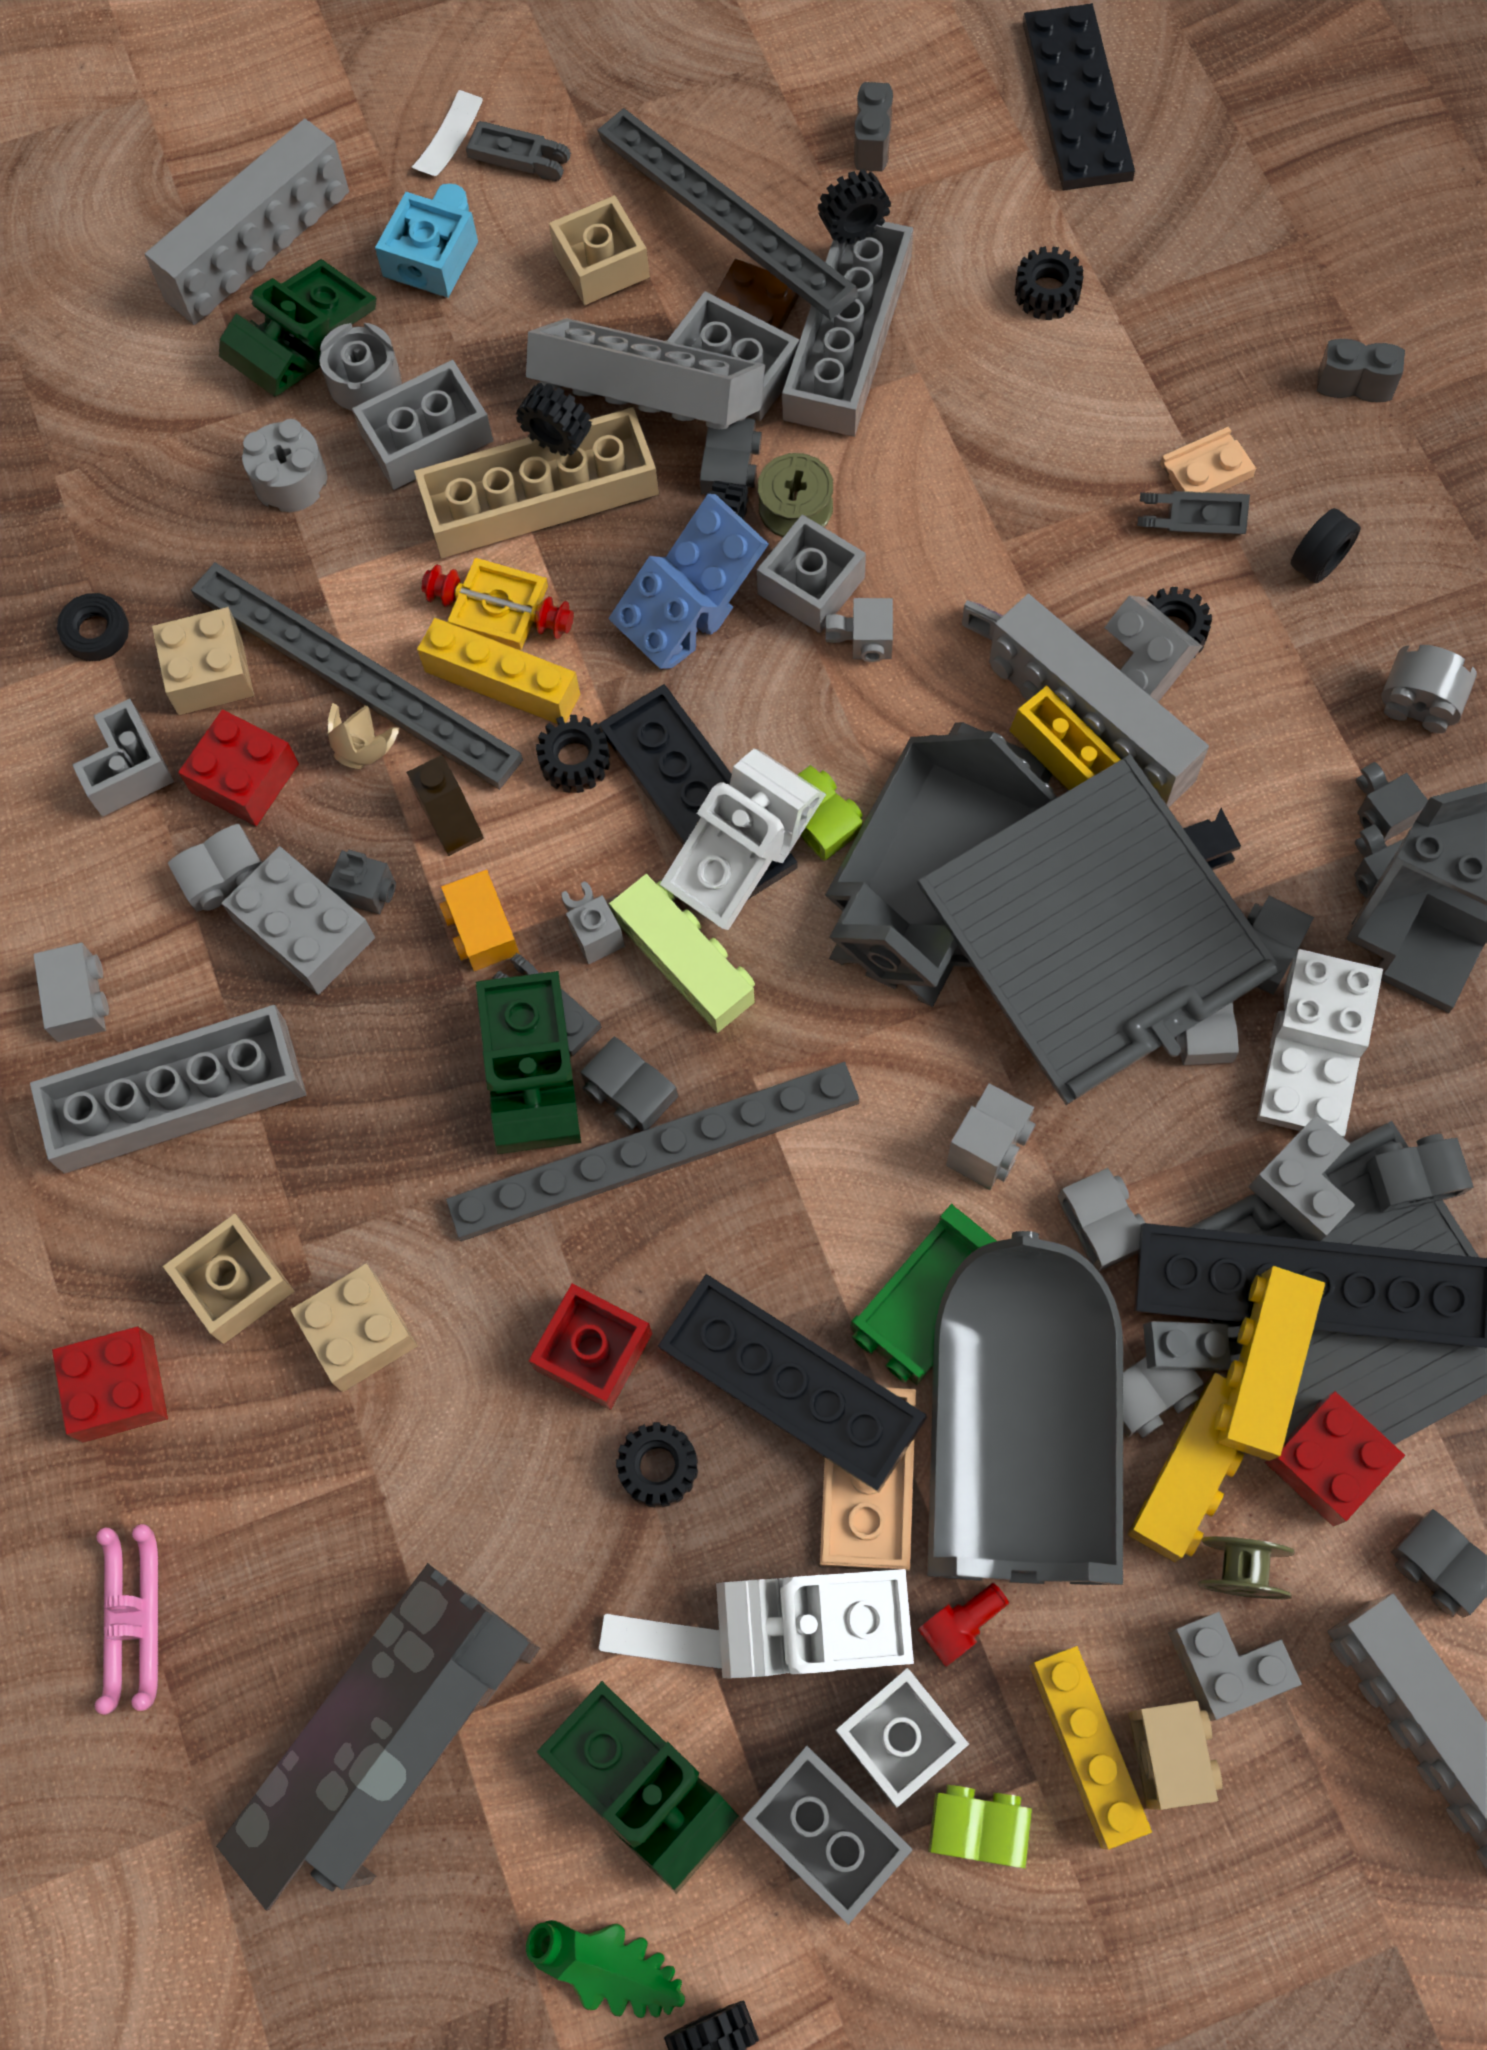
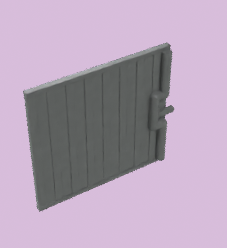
[917,754,1282,1105]
[1189,1121,1487,1445]

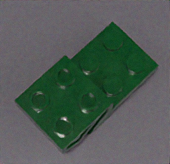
[219,259,377,397]
[476,971,581,1154]
[537,1681,740,1894]

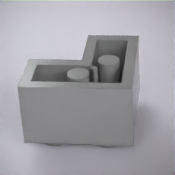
[1104,595,1203,702]
[72,698,174,817]
[946,1083,1036,1190]
[1249,1115,1355,1241]
[1168,1612,1302,1721]

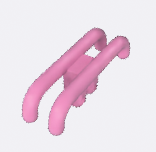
[95,1524,158,1715]

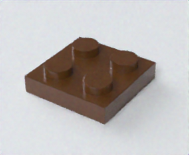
[715,259,799,330]

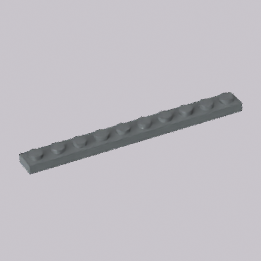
[598,108,859,320]
[191,562,523,790]
[446,1062,859,1242]

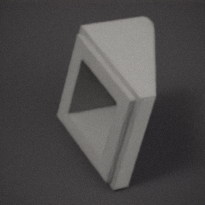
[962,600,1003,640]

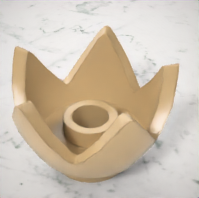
[327,703,399,769]

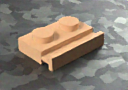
[1160,426,1256,492]

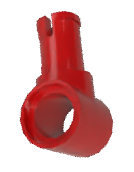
[917,1583,1009,1667]

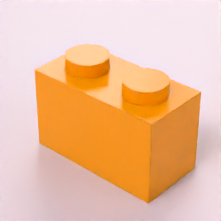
[439,869,520,972]

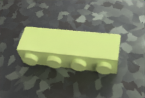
[609,873,755,1033]

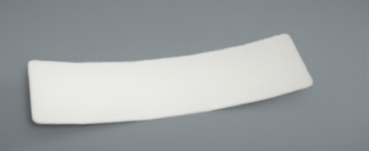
[412,90,483,176]
[599,1614,722,1669]

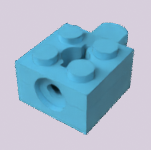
[375,183,478,298]

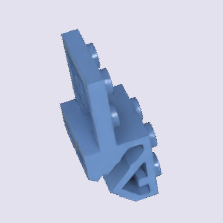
[608,494,769,669]

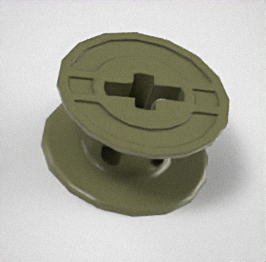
[758,453,833,537]
[1198,1536,1295,1600]

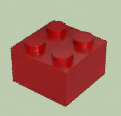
[178,709,299,827]
[528,1283,653,1411]
[52,1326,168,1443]
[1264,1391,1406,1527]

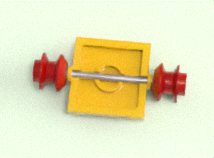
[421,558,574,650]

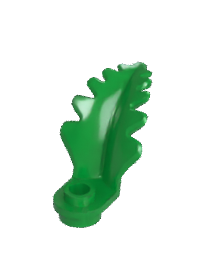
[526,1920,685,2018]

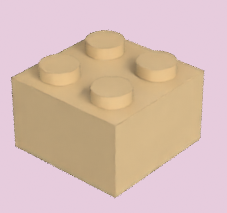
[549,195,650,305]
[152,607,254,715]
[163,1214,295,1344]
[290,1263,418,1392]
[1128,1701,1222,1810]

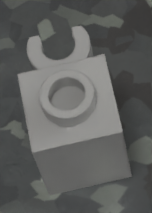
[826,598,893,662]
[561,881,625,965]

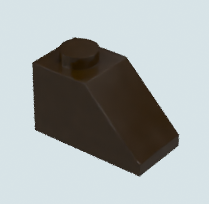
[406,755,484,856]

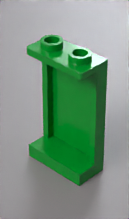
[850,1204,997,1385]

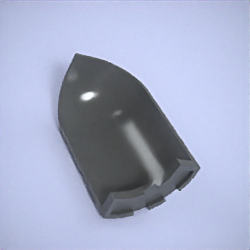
[927,1231,1123,1585]

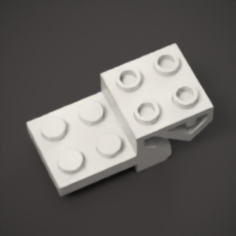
[660,748,826,930]
[1257,949,1383,1138]
[716,1569,914,1678]

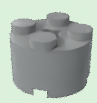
[319,323,402,411]
[242,419,328,512]
[1381,645,1477,734]

